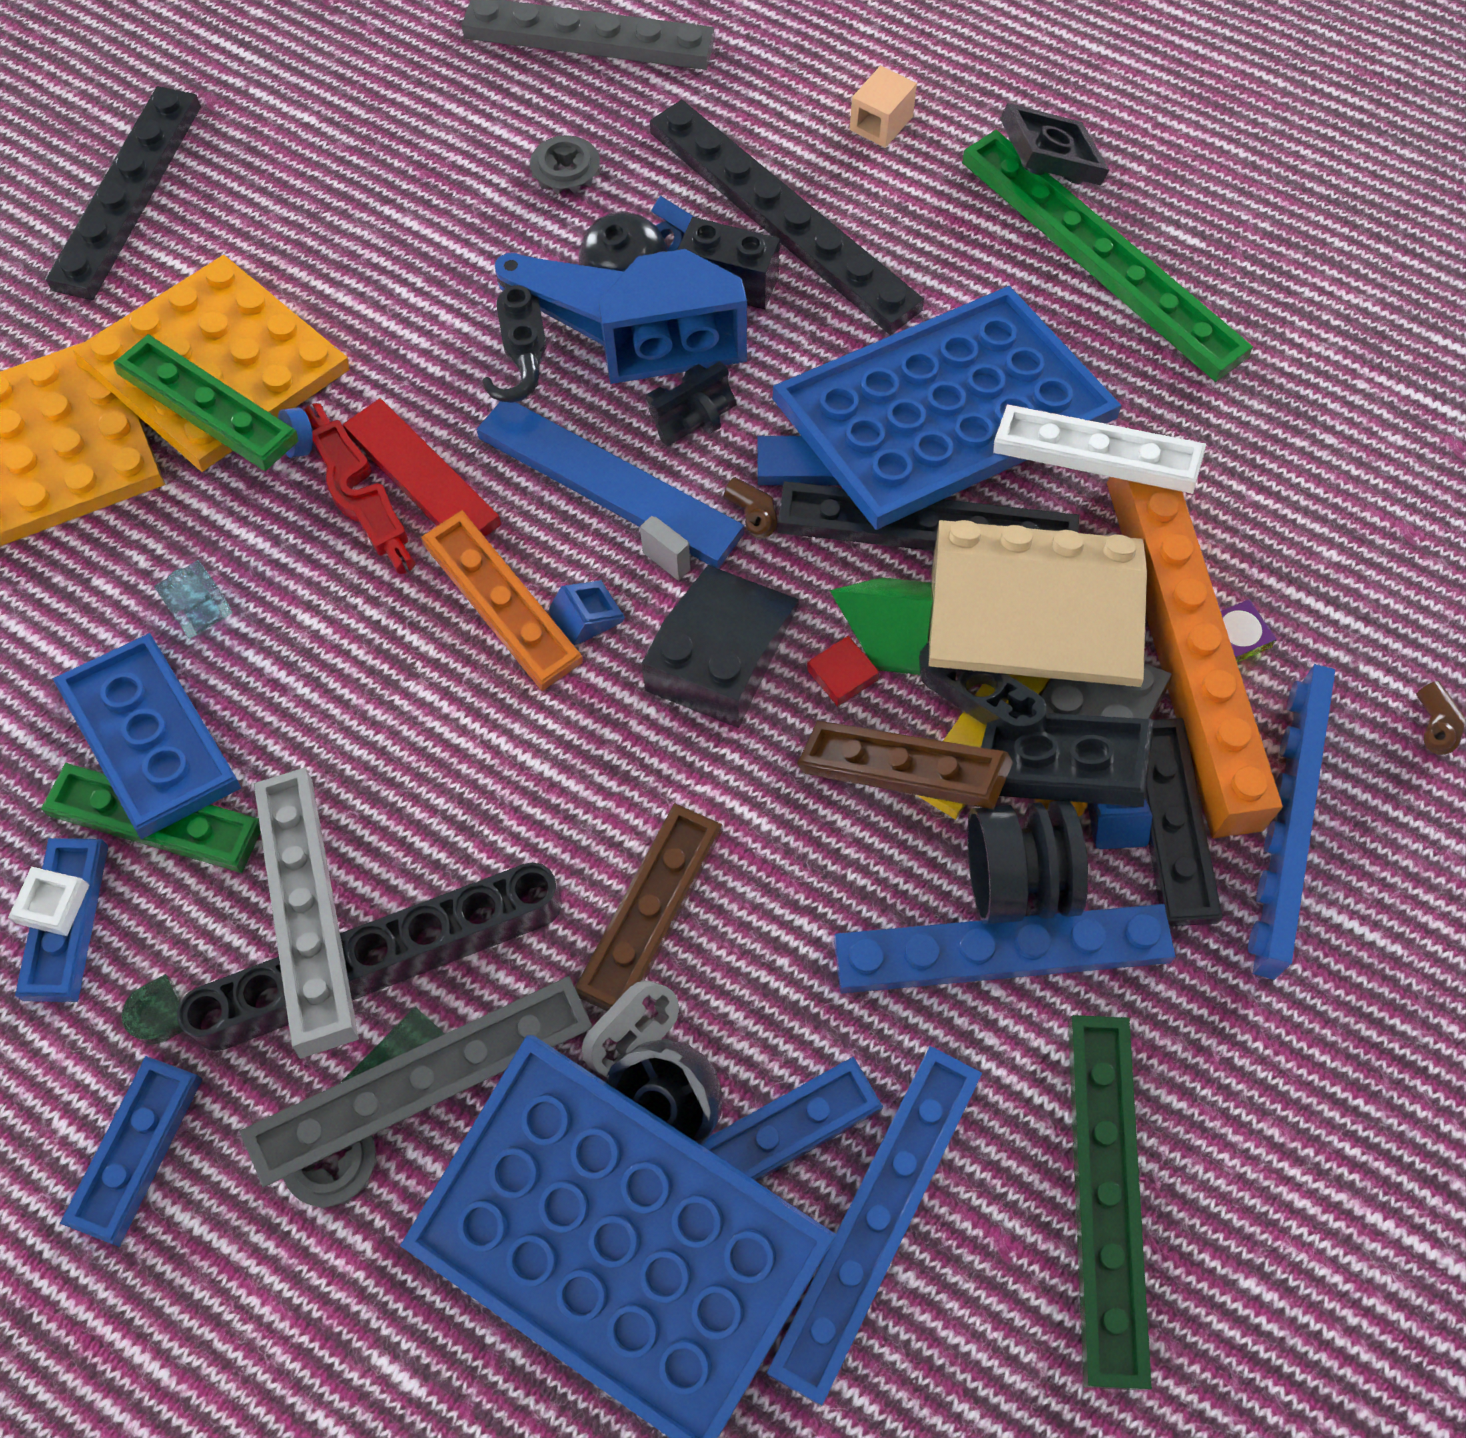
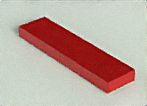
[342,398,502,537]

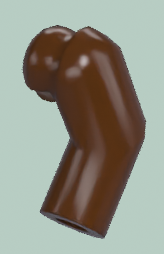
[723,477,778,539]
[1416,681,1466,755]

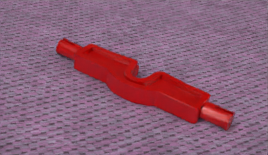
[304,403,416,574]

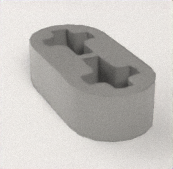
[582,980,679,1078]

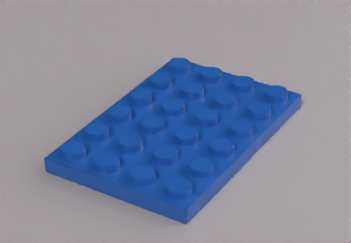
[772,285,1122,530]
[400,1035,837,1438]

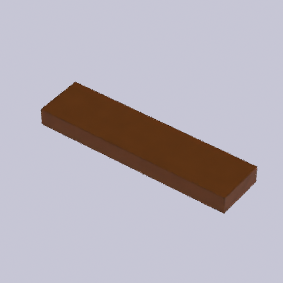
[797,720,1013,810]
[575,803,723,1011]

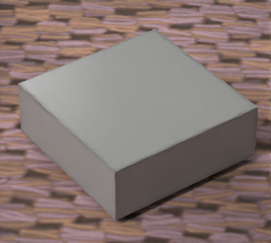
[640,516,690,581]

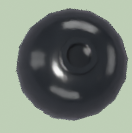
[579,211,669,272]
[607,1039,723,1146]

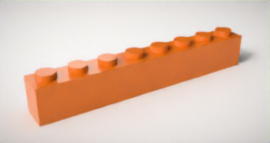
[1107,477,1283,839]

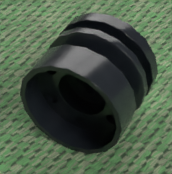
[967,800,1088,924]

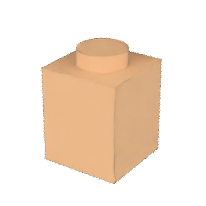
[850,65,917,148]

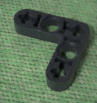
[919,643,1047,741]

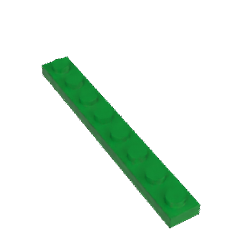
[962,129,1253,382]

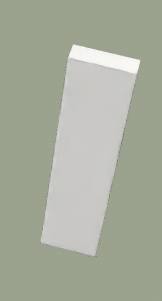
[993,404,1206,494]

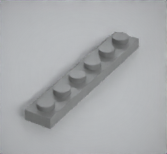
[254,767,359,1059]

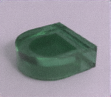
[122,974,184,1044]

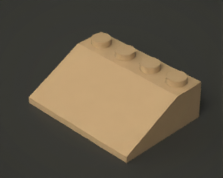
[929,520,1147,687]

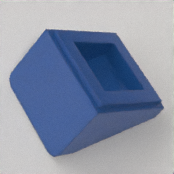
[549,580,625,645]
[1088,799,1153,849]

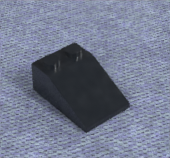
[642,565,799,728]

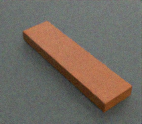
[421,510,583,691]

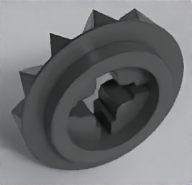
[530,135,600,195]
[283,1135,378,1209]

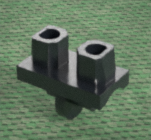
[645,361,737,446]

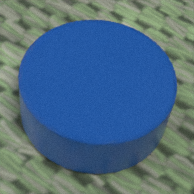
[278,407,313,458]

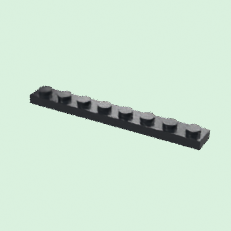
[650,99,924,335]

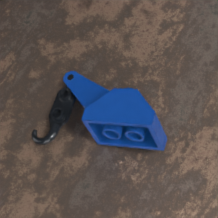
[482,249,747,403]

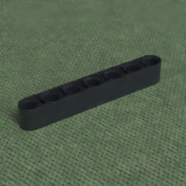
[177,862,562,1051]

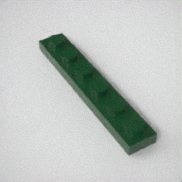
[1068,1015,1152,1391]

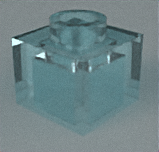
[154,560,233,639]

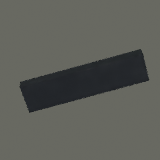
[1145,718,1223,927]

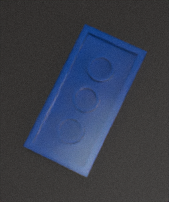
[52,633,241,839]

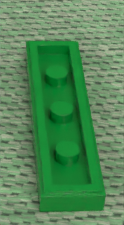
[113,334,299,471]
[41,762,261,873]

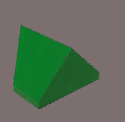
[829,577,933,675]

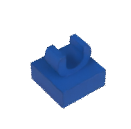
[651,195,694,251]

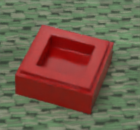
[807,635,880,707]

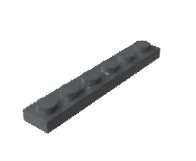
[461,0,715,70]
[239,976,593,1188]

